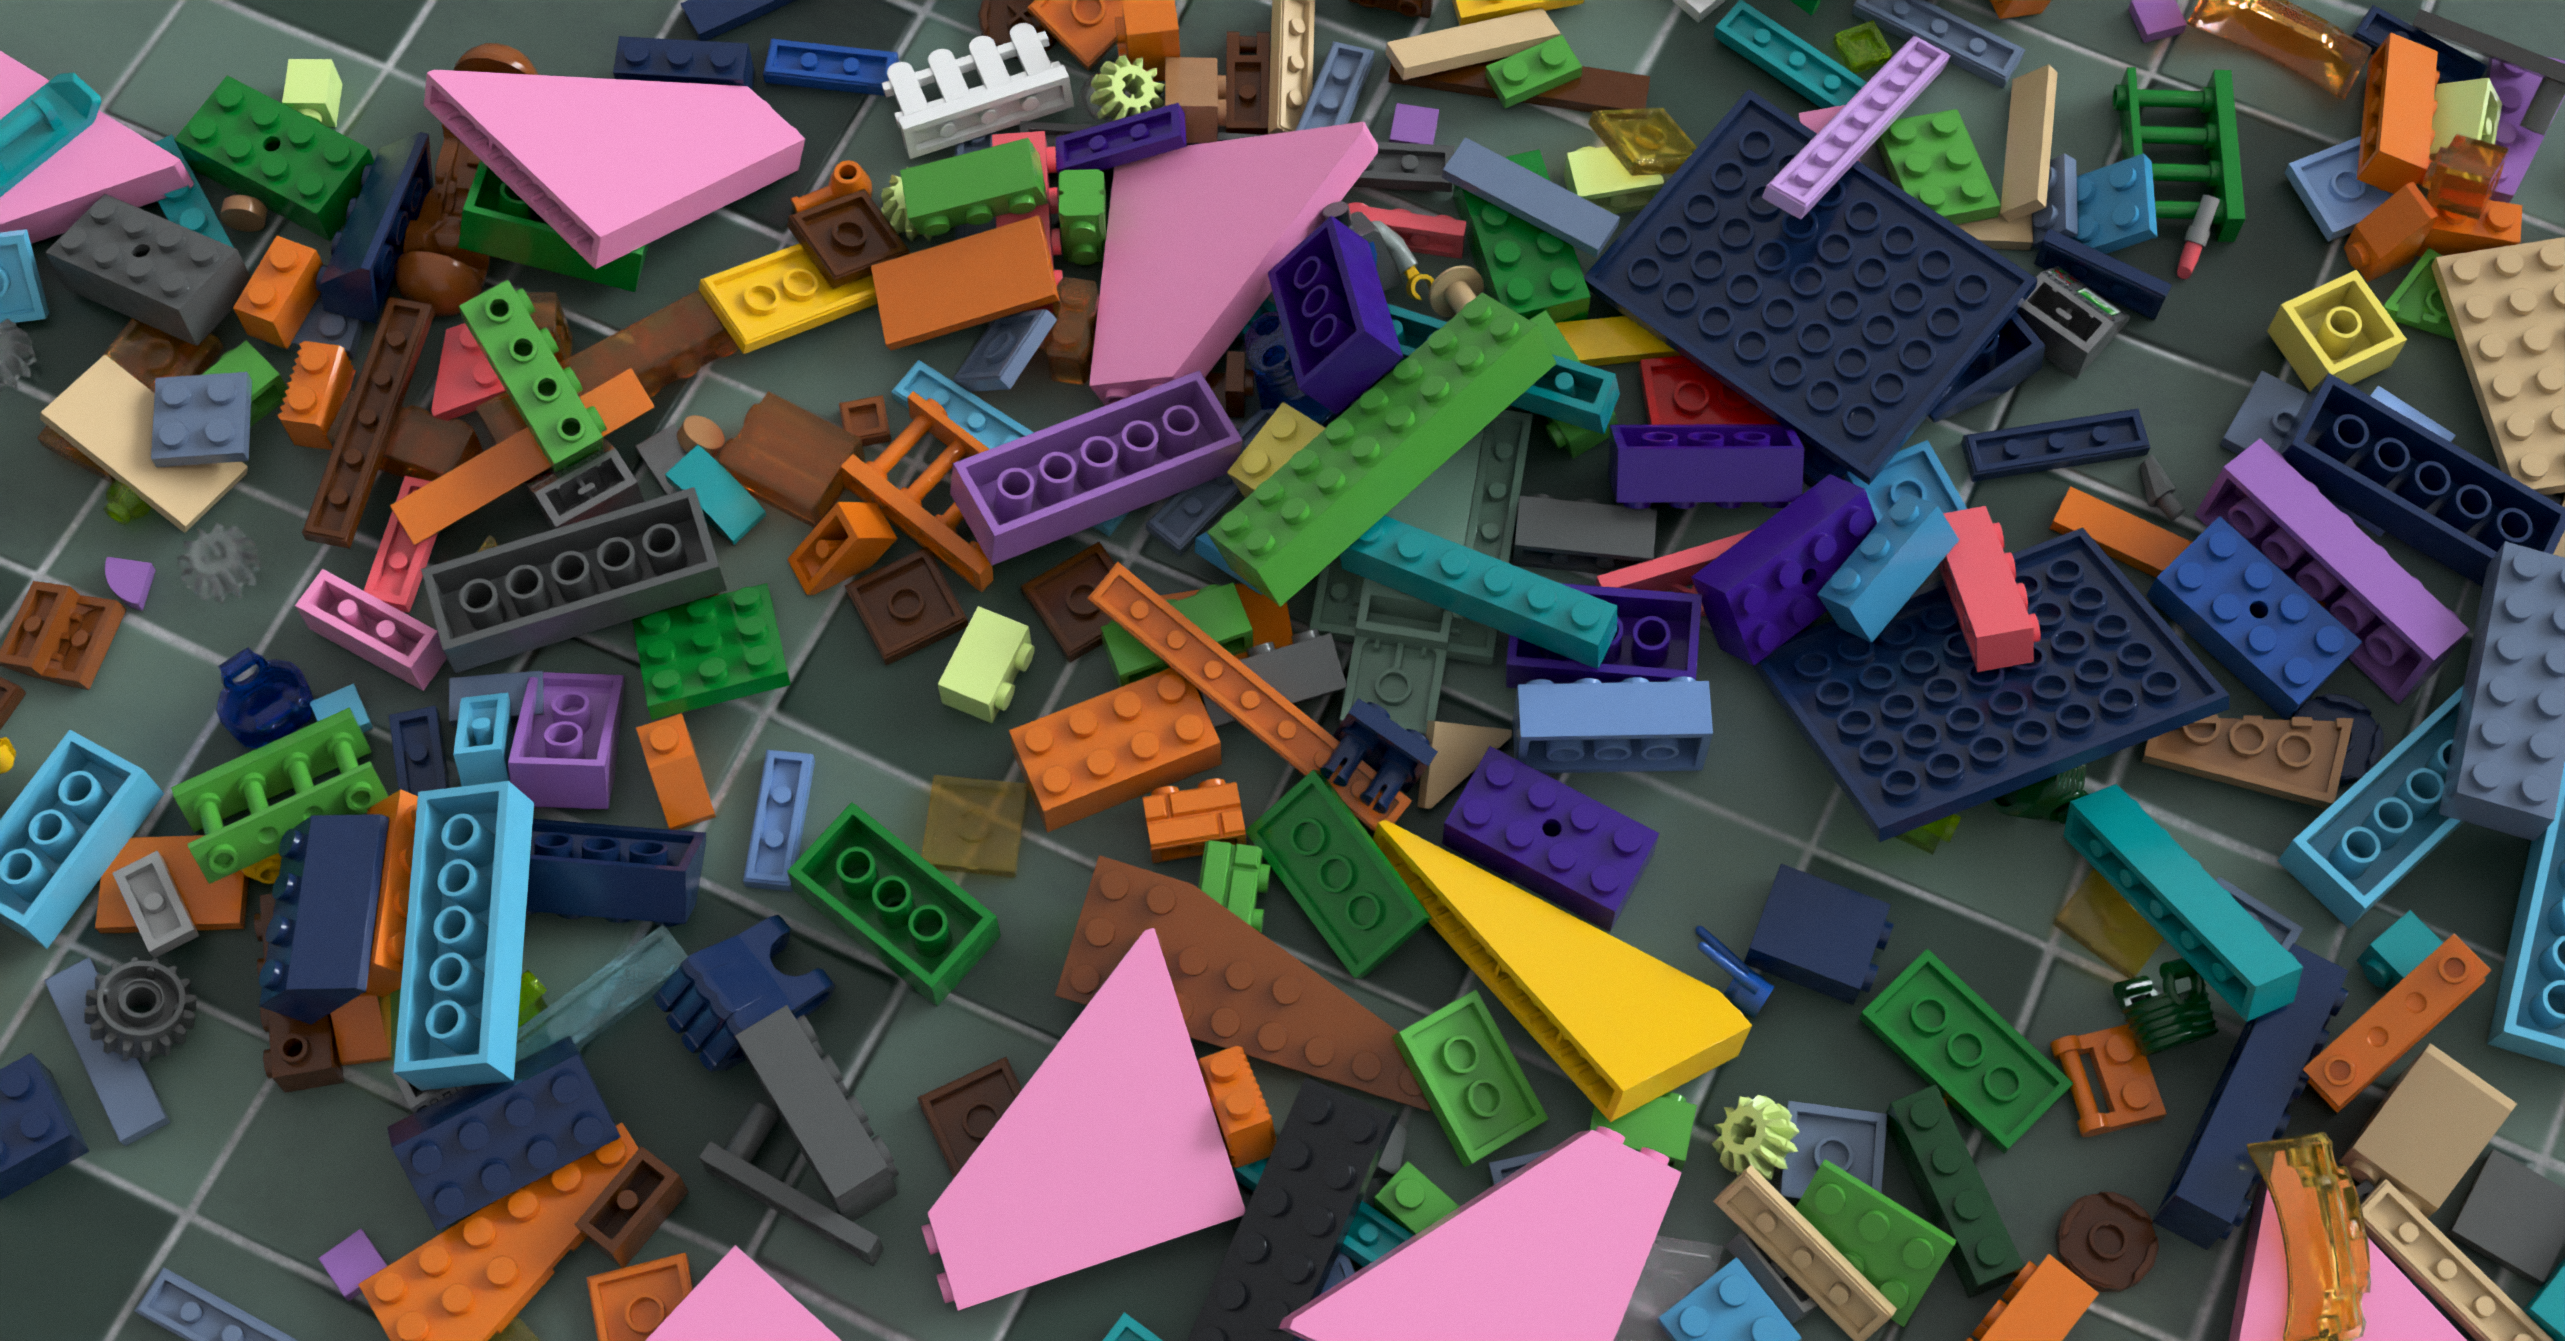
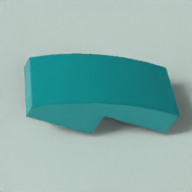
[665,444,766,545]

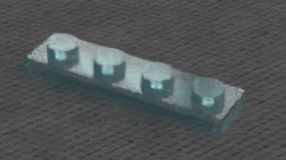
[515,924,689,1061]

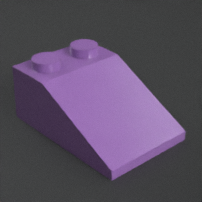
[508,672,625,809]

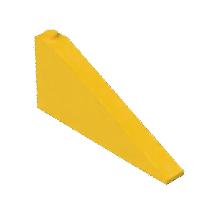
[1373,820,1752,1122]

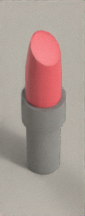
[2177,195,2220,279]

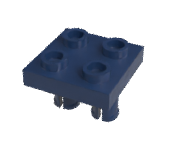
[1320,698,1438,814]

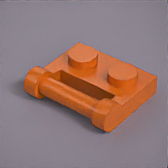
[2050,1024,2167,1137]

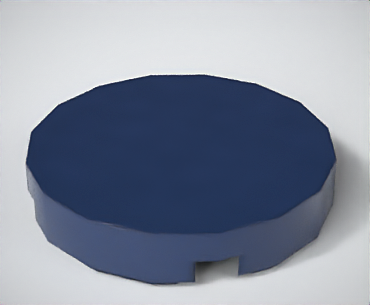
[2293,693,2384,786]

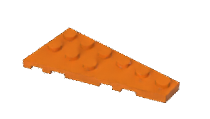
[358,1122,639,1341]

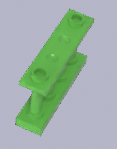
[171,707,388,884]

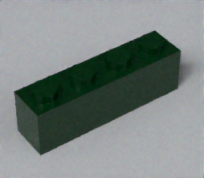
[1885,1084,2025,1299]

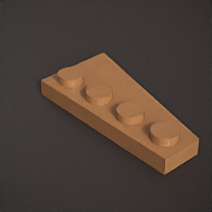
[2142,714,2354,809]

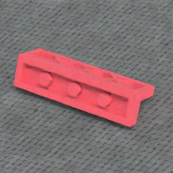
[1595,529,1755,617]

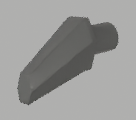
[2140,454,2185,521]

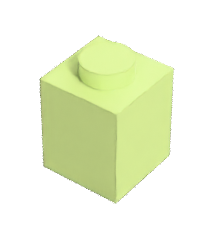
[282,59,342,127]

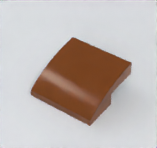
[0,581,127,690]

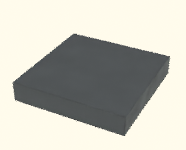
[2447,1149,2565,1287]

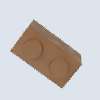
[1165,57,1226,143]

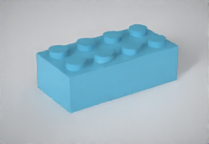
[0,730,164,949]

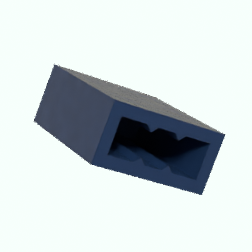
[1744,864,1894,1005]

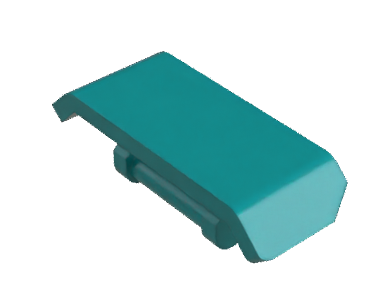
[0,72,101,197]

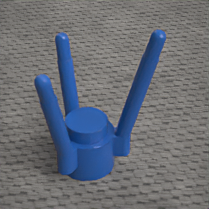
[1695,926,1775,1019]

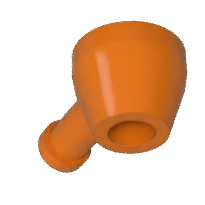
[790,160,873,213]

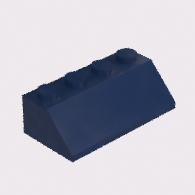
[316,132,434,324]
[259,814,389,1025]
[526,819,706,927]

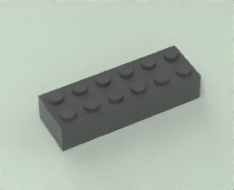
[421,487,727,673]

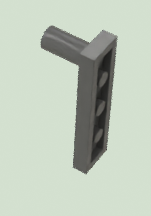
[2412,9,2565,136]
[699,1101,884,1267]

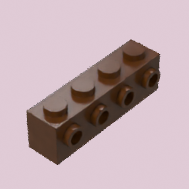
[254,893,344,1093]

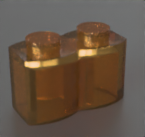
[1044,277,1099,385]

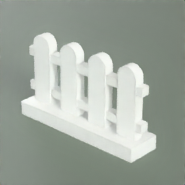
[882,23,1074,159]

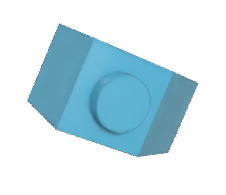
[453,692,513,786]

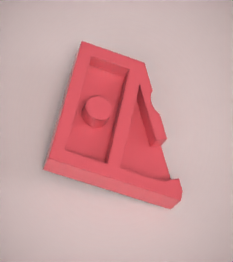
[431,323,510,424]

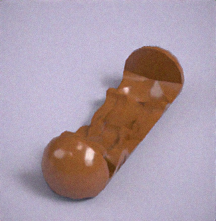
[394,43,538,317]

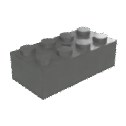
[45,194,251,346]
[735,1005,899,1222]

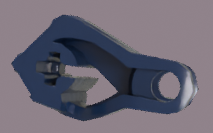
[653,915,836,1072]

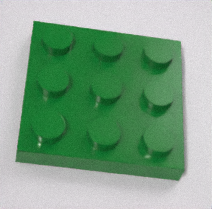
[632,583,791,720]

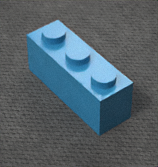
[1817,492,1959,643]

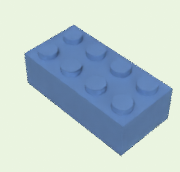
[1512,676,1713,773]

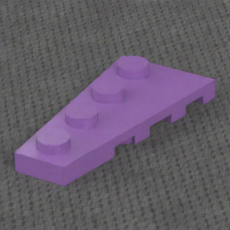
[2465,56,2565,203]

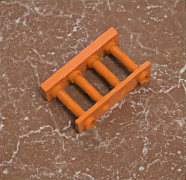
[840,391,994,593]
[2302,933,2492,1114]

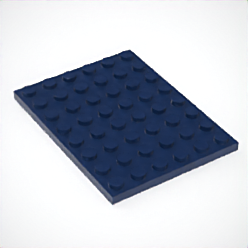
[1584,89,2038,485]
[1752,528,2230,842]

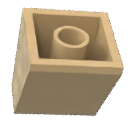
[2339,1043,2517,1219]

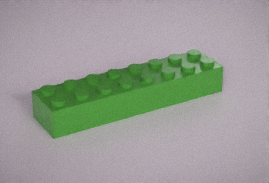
[1207,292,1557,607]

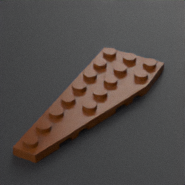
[1055,855,1431,1112]

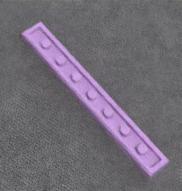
[1762,36,1950,220]

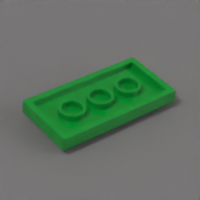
[1245,769,1432,980]
[1859,949,2073,1154]

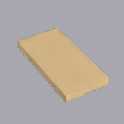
[40,355,248,533]

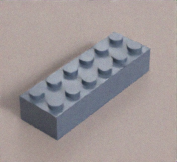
[2439,541,2565,841]

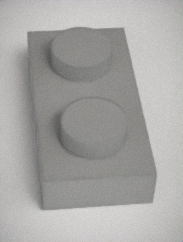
[112,851,199,958]

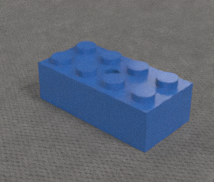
[2146,516,2362,720]

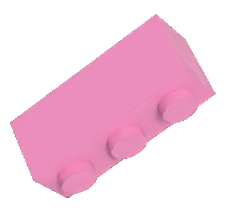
[295,569,447,691]

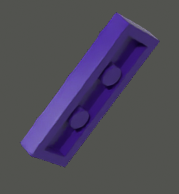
[1056,102,1187,174]

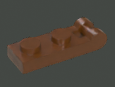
[1226,31,1270,135]

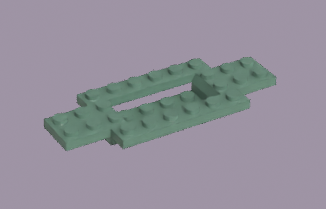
[1309,321,1533,737]

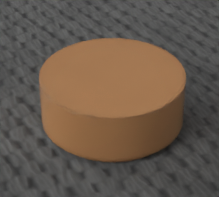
[220,195,268,232]
[677,415,725,458]

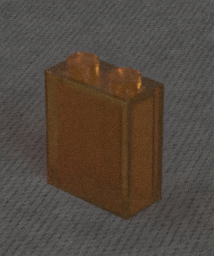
[719,391,865,528]

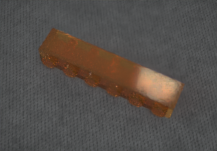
[476,290,739,445]

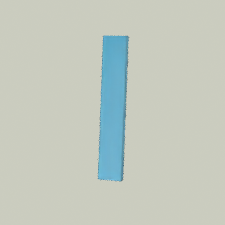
[891,360,1129,537]

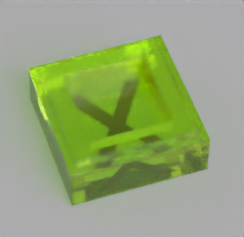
[1833,20,1893,74]

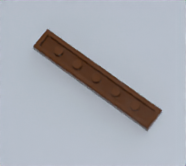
[1388,39,1651,120]
[302,297,435,549]

